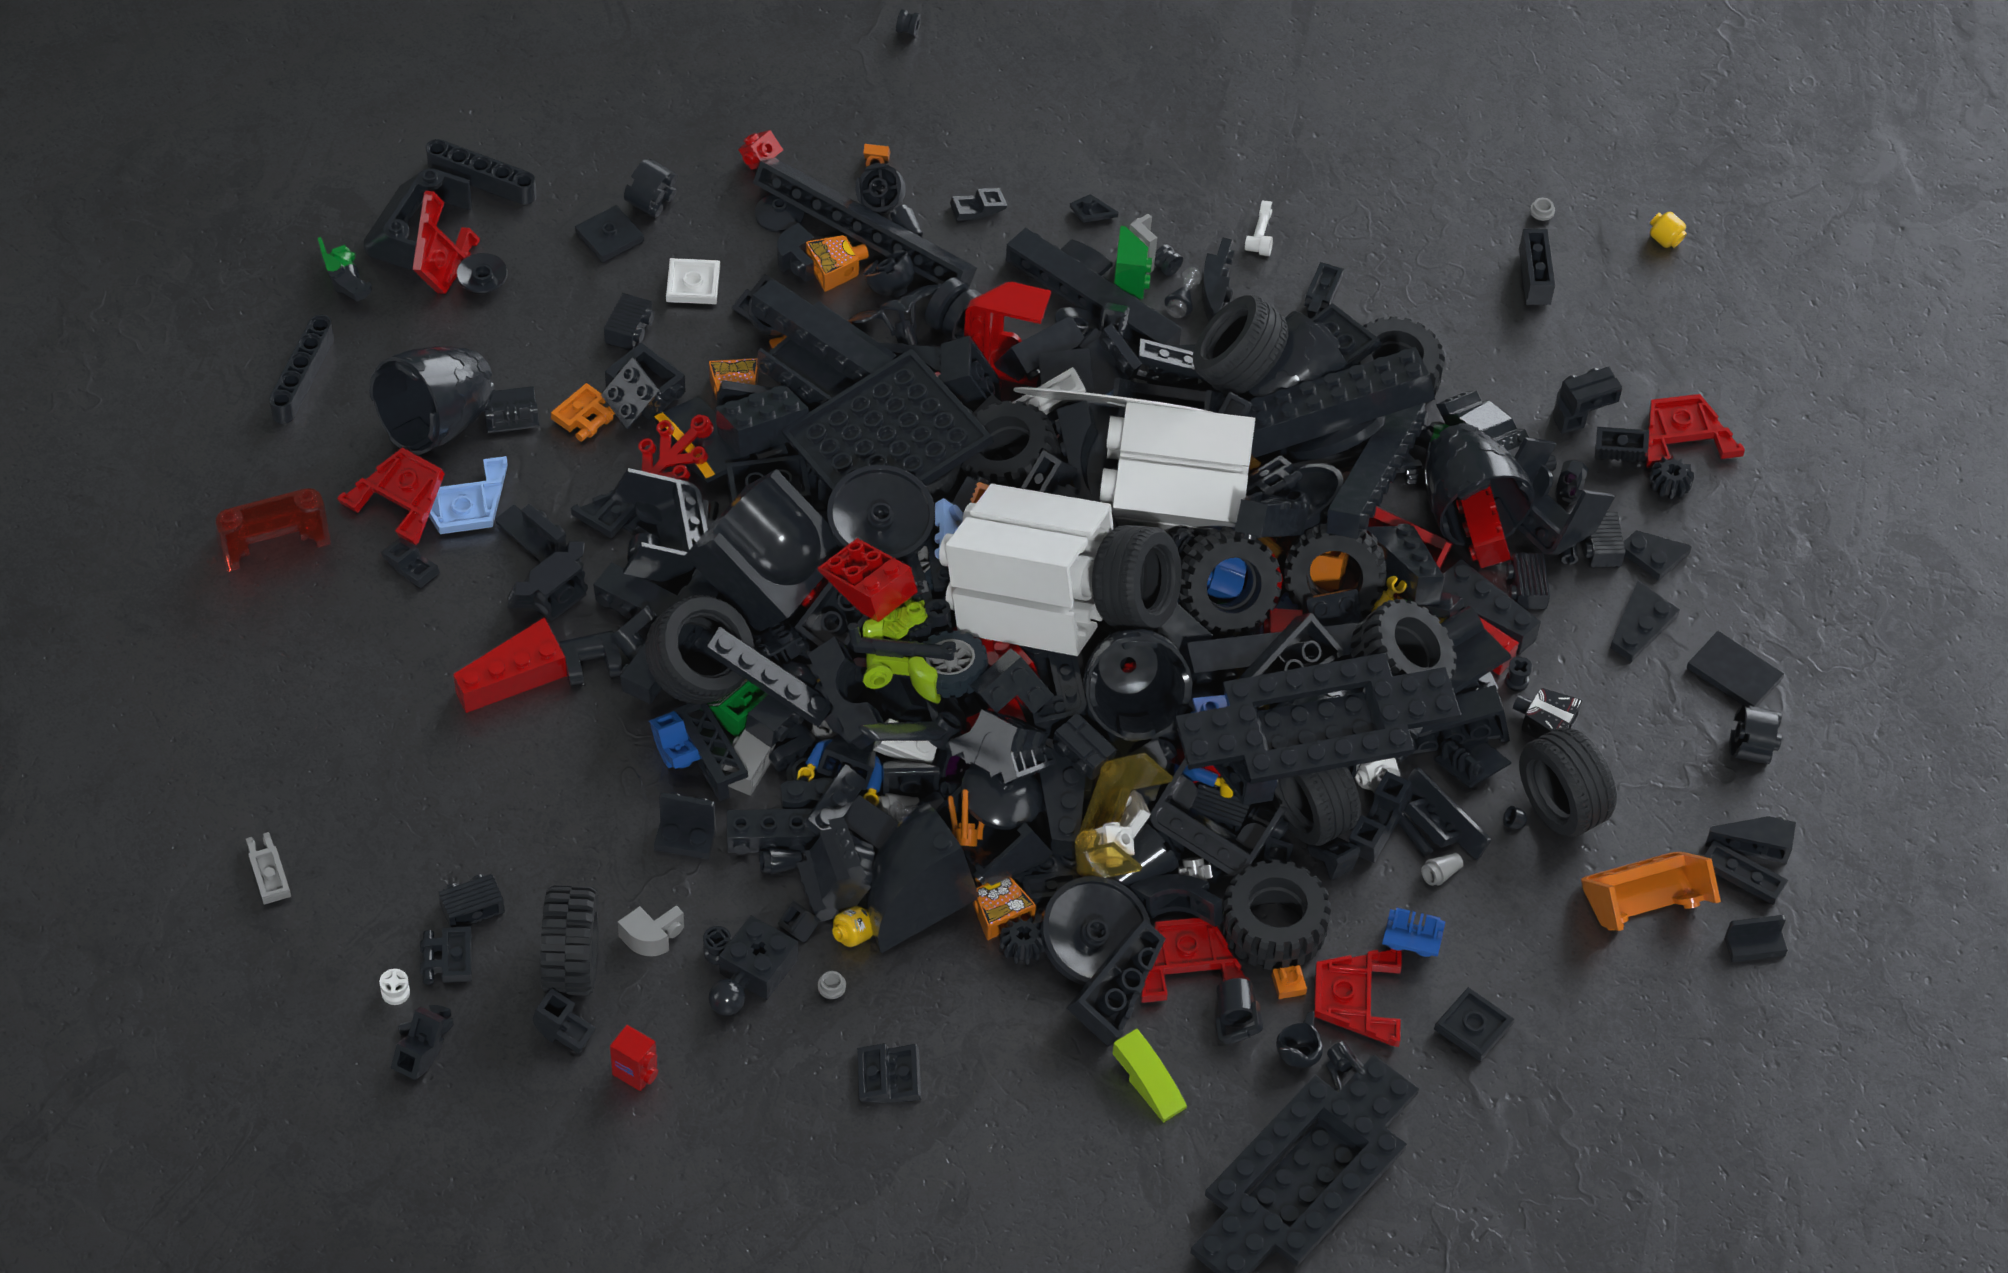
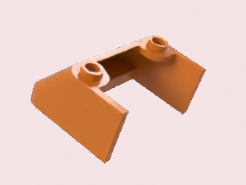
[1581,852,1721,931]

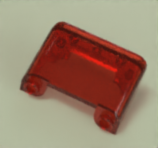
[216,488,331,572]

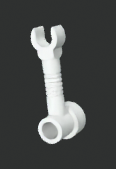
[1245,200,1273,256]

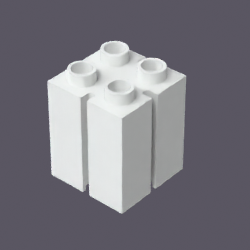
[1100,402,1255,535]
[939,484,1114,656]

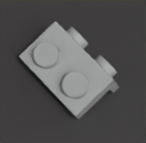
[1130,214,1157,274]

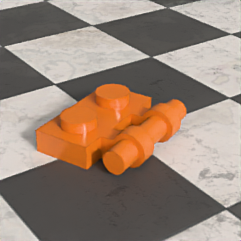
[551,383,615,442]

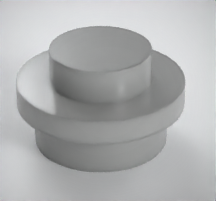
[1530,198,1555,221]
[818,971,846,999]

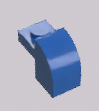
[649,711,700,769]

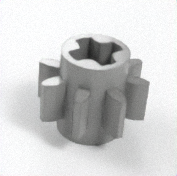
[1178,856,1213,881]

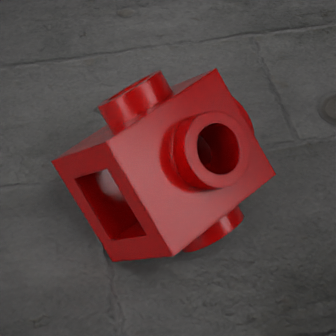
[738,130,783,170]

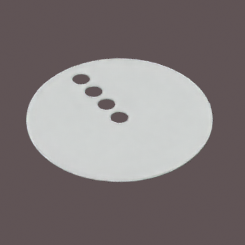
[1013,387,1215,413]

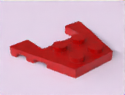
[413,191,480,294]
[1646,394,1745,468]
[337,447,445,545]
[1141,918,1250,1003]
[1314,949,1402,1047]

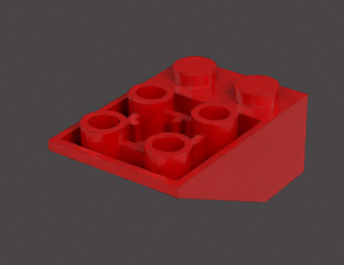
[818,538,918,622]

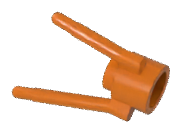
[948,789,985,846]

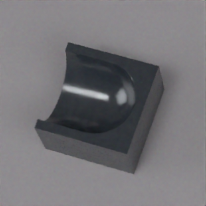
[684,469,842,633]

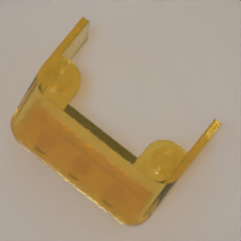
[1075,753,1173,878]

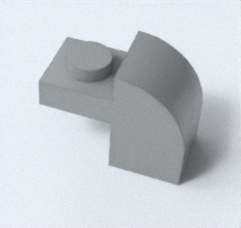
[618,905,684,956]

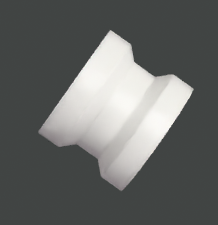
[379,969,410,1005]

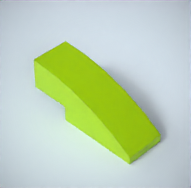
[1113,1029,1187,1123]

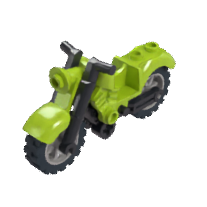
[847,543,989,704]

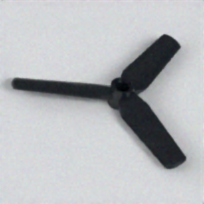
[858,695,1043,812]

